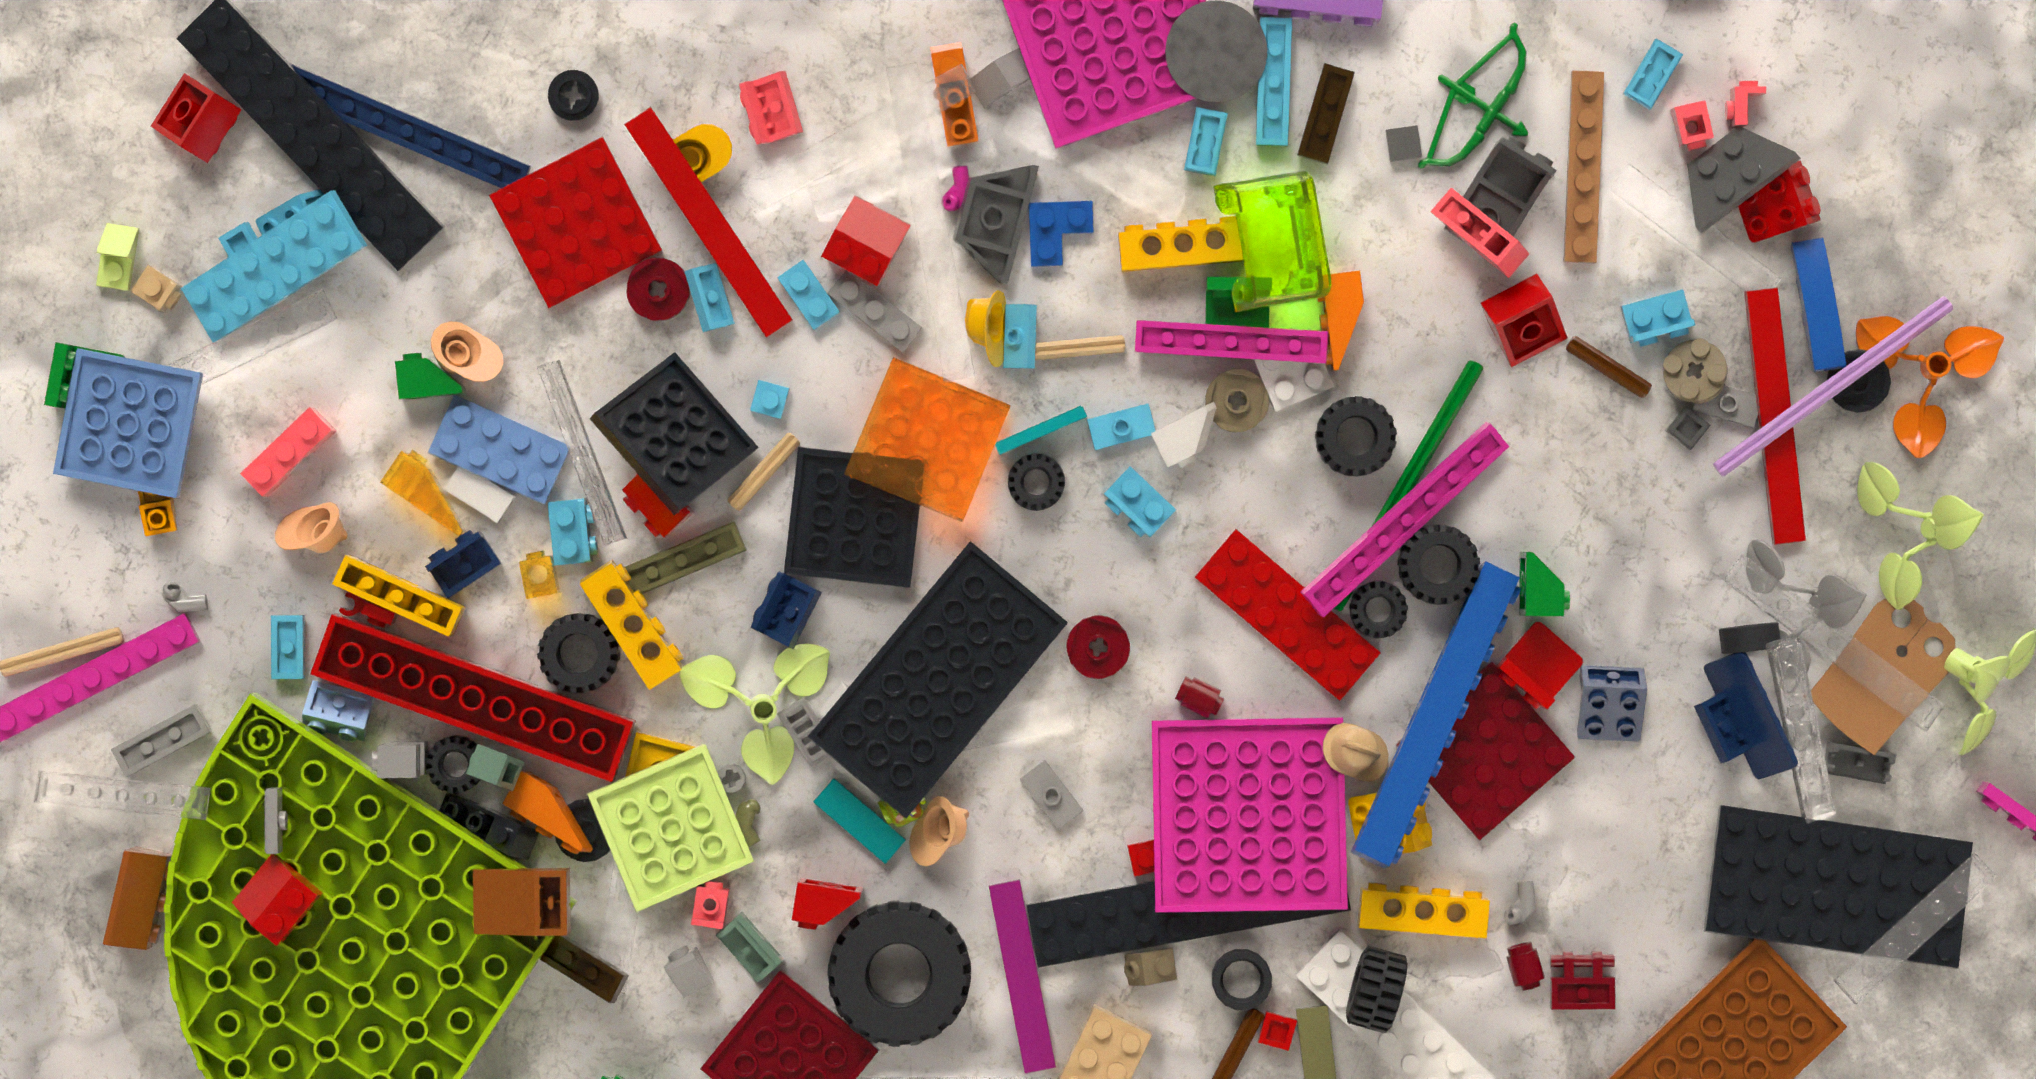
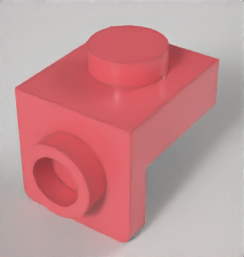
[1725,81,1766,128]

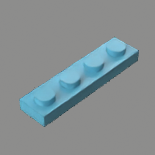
[1255,17,1292,147]

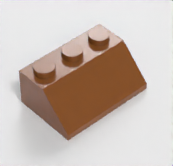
[103,846,172,950]

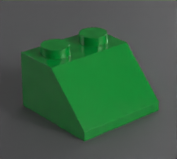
[1519,552,1570,616]

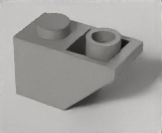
[664,945,714,998]

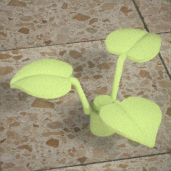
[1857,462,1984,610]
[1944,628,2036,756]
[679,643,830,785]

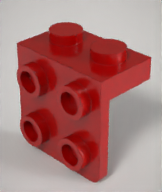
[1738,160,1821,243]
[1496,621,1583,710]

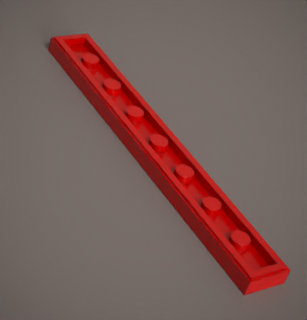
[624,106,793,338]
[1744,288,1806,545]

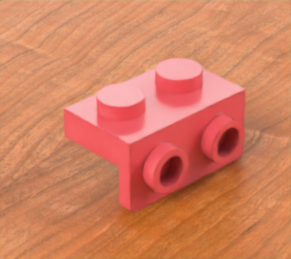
[739,71,803,145]

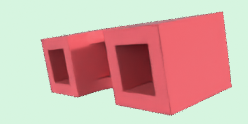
[240,407,336,497]

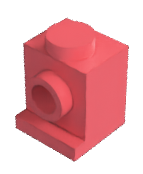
[1670,100,1714,151]
[691,880,730,929]

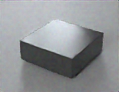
[1385,125,1422,162]
[1665,405,1711,450]

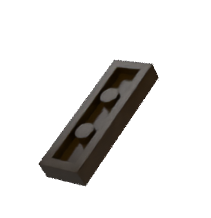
[1297,63,1355,164]
[540,936,629,1003]

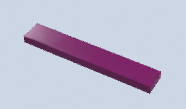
[989,879,1056,1073]

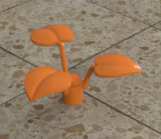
[1856,316,2004,458]

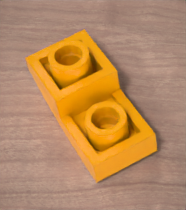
[138,491,177,537]

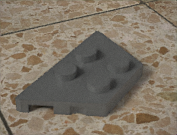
[1687,126,1801,234]
[952,165,1039,285]

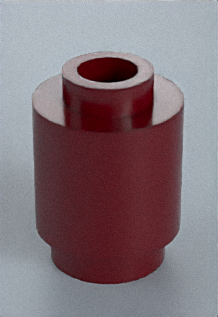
[1175,676,1224,719]
[1506,942,1545,991]

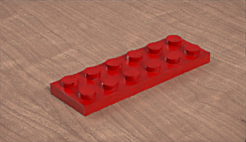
[1195,529,1381,701]

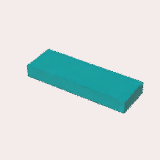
[995,406,1087,455]
[813,778,906,864]

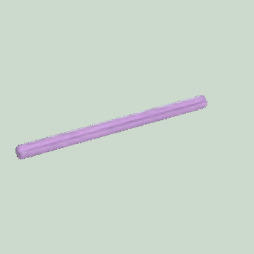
[1713,296,1953,476]

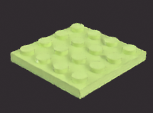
[587,744,754,912]

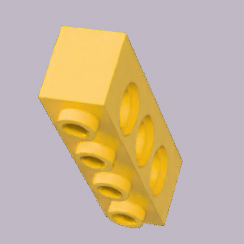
[1118,216,1249,272]
[332,555,466,637]
[579,559,684,690]
[1357,883,1490,939]

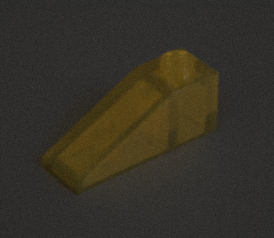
[380,449,466,536]

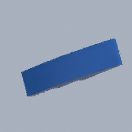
[1791,238,1846,373]

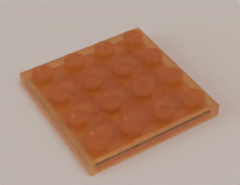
[845,357,1011,522]

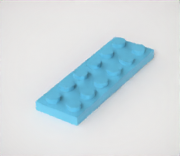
[181,190,367,343]

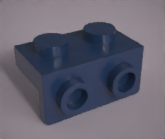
[425,530,502,599]
[751,571,822,649]

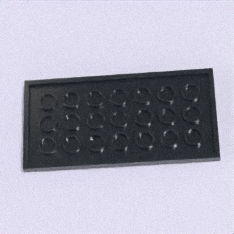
[807,541,1068,819]
[1703,805,1973,969]

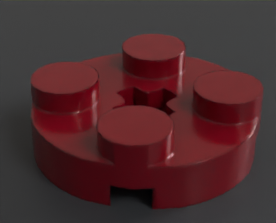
[626,258,690,321]
[1066,615,1130,679]

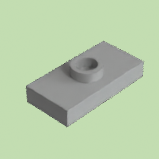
[1692,386,1758,428]
[1020,760,1084,830]
[265,787,288,854]

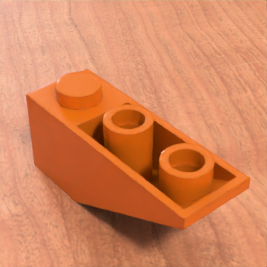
[930,42,979,147]
[1315,270,1364,371]
[502,770,593,854]

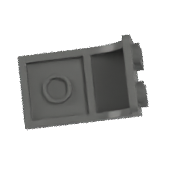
[1443,136,1557,242]

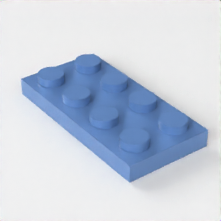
[428,395,571,505]

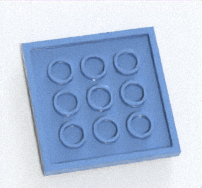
[53,348,203,498]

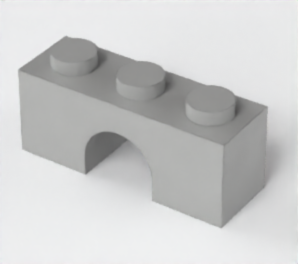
[372,741,428,778]

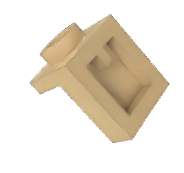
[131,265,182,313]

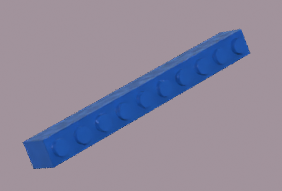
[1350,561,1521,869]

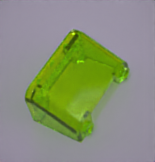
[1213,171,1332,312]

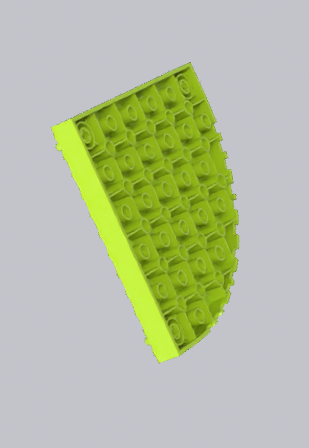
[164,693,577,1079]

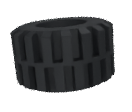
[1315,396,1397,477]
[1397,525,1480,605]
[537,613,620,694]
[1346,946,1408,1033]

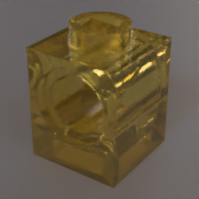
[519,550,561,599]

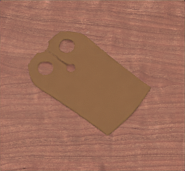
[1807,599,1955,755]

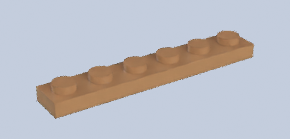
[1563,70,1604,263]

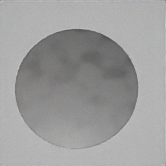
[1165,0,1267,102]

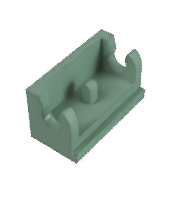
[716,912,784,983]

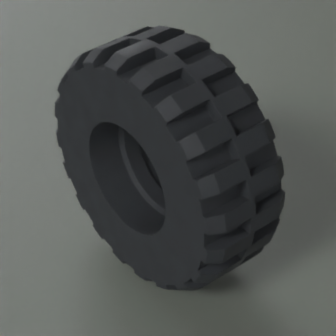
[827,900,971,1047]

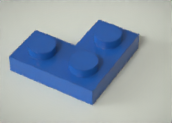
[1029,201,1094,267]

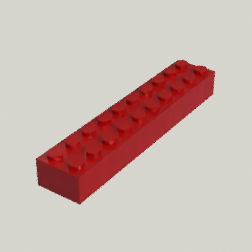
[310,613,636,782]

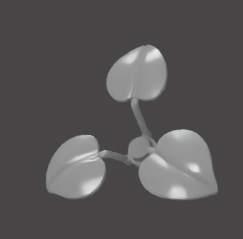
[1745,539,1867,686]

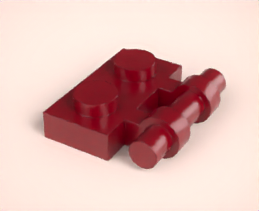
[1550,951,1615,1010]

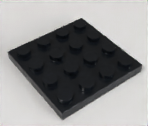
[589,352,759,516]
[784,447,925,588]

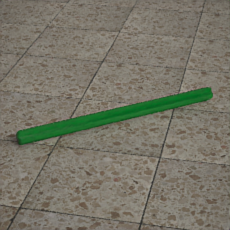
[1333,360,1483,612]

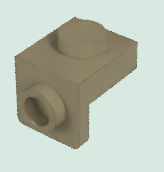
[1124,948,1177,986]

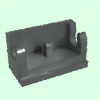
[1822,742,1897,784]

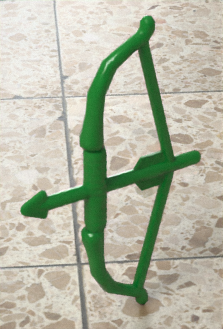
[1418,22,1528,169]

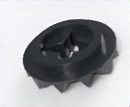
[548,70,599,121]

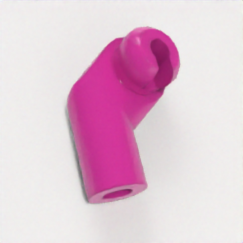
[941,166,969,211]

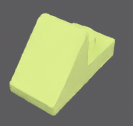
[96,223,139,291]

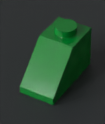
[395,353,466,400]

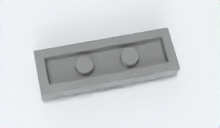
[827,270,922,353]
[111,704,212,777]

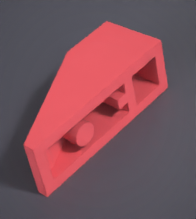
[1430,188,1529,278]

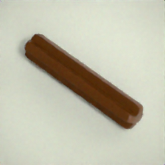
[1566,336,1652,398]
[1212,1008,1264,1079]

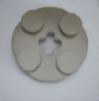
[1663,338,1728,404]
[1205,369,1269,433]

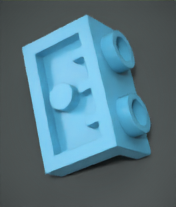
[1620,289,1695,347]
[1104,466,1176,537]
[548,498,598,566]

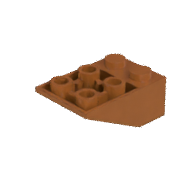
[473,868,571,936]

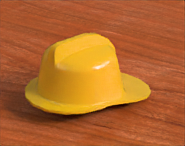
[673,124,732,182]
[965,290,1006,368]

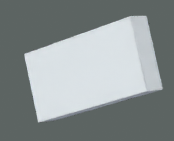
[444,467,515,523]

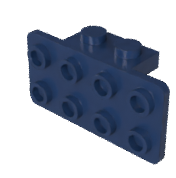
[1694,652,1798,779]

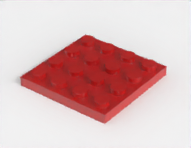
[489,136,662,308]

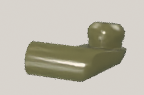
[736,799,761,848]

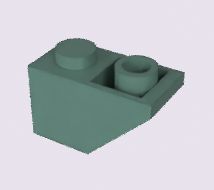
[466,744,524,791]

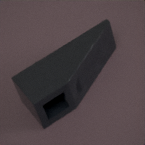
[439,792,539,860]

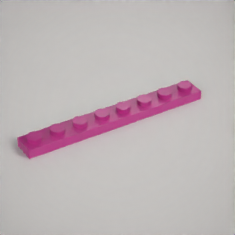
[1301,422,1509,617]
[0,613,200,743]

